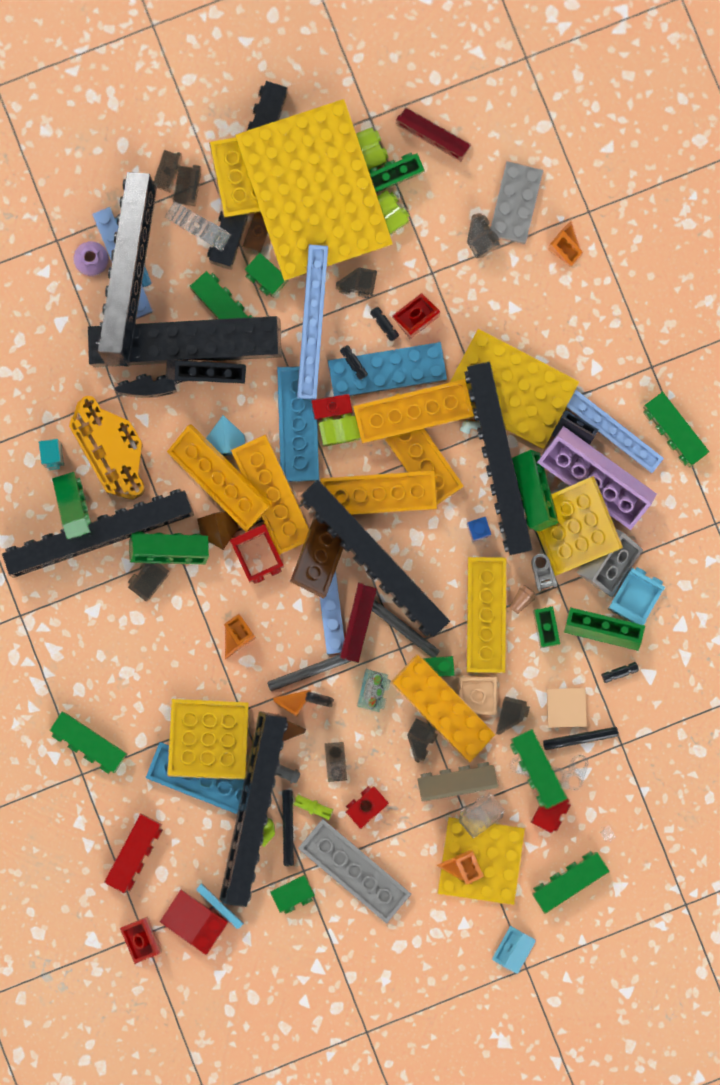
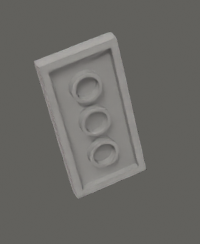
[489,161,543,244]

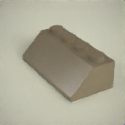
[417,762,499,802]

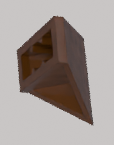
[197,511,239,550]

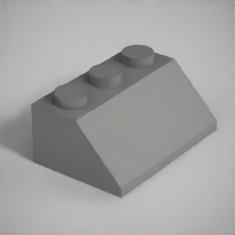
[577,528,643,597]

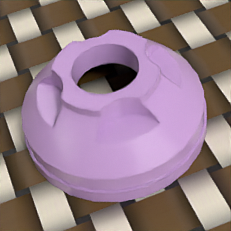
[74,241,108,276]

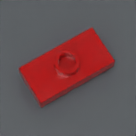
[311,394,353,420]

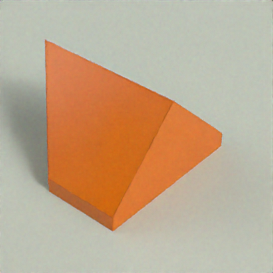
[548,220,583,267]
[224,614,256,659]
[273,690,311,717]
[436,849,484,885]

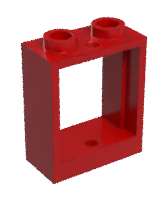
[230,524,284,584]

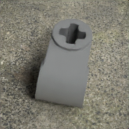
[531,554,557,592]

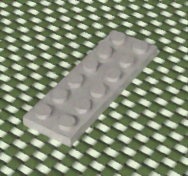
[298,819,411,924]

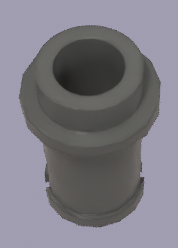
[275,764,301,784]

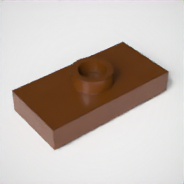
[243,212,268,253]

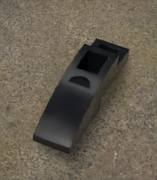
[114,374,186,398]

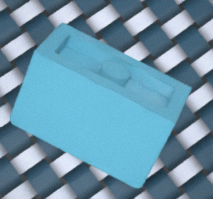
[492,926,536,974]

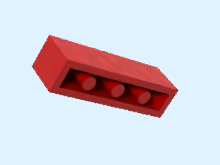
[104,813,163,893]

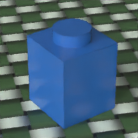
[467,516,492,542]

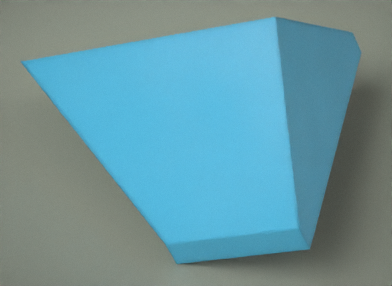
[206,415,245,456]

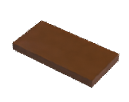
[290,518,343,599]

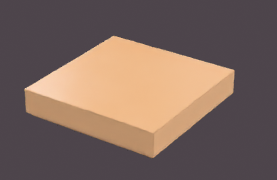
[458,677,497,715]
[547,688,587,728]

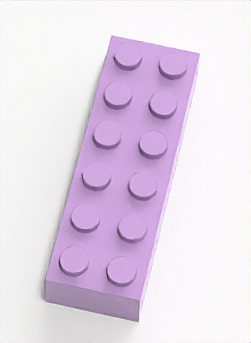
[537,426,657,530]

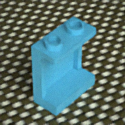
[608,567,665,625]

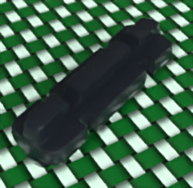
[370,307,399,341]
[340,345,368,380]
[601,662,639,683]
[305,692,334,707]

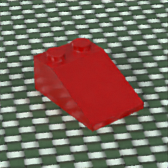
[159,890,229,955]

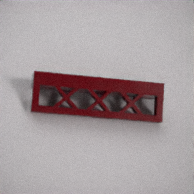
[396,107,471,162]
[340,582,377,663]

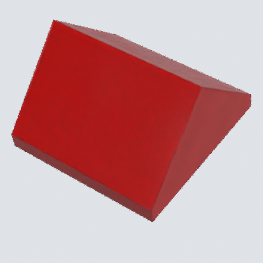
[392,293,440,339]
[120,916,162,964]

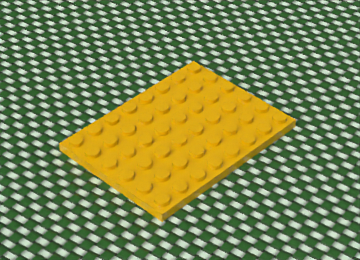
[235,99,393,281]

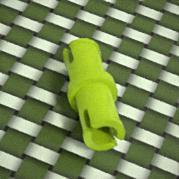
[293,794,334,820]

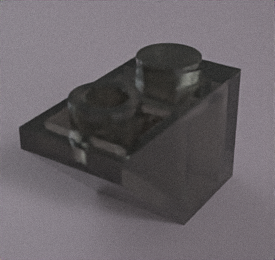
[467,213,500,259]
[336,267,377,298]
[407,718,438,763]
[325,742,347,782]

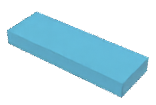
[197,883,244,929]

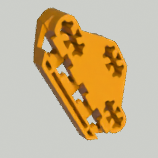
[69,396,145,500]

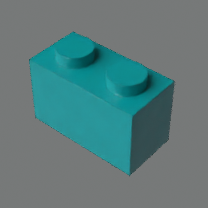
[39,439,64,471]

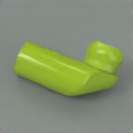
[262,818,275,847]

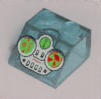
[357,669,391,713]

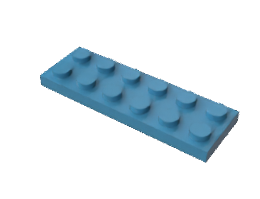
[328,342,447,396]
[277,367,319,482]
[146,742,244,814]

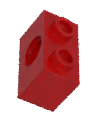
[345,786,389,829]

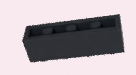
[165,360,246,384]

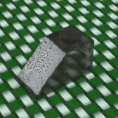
[495,696,530,735]

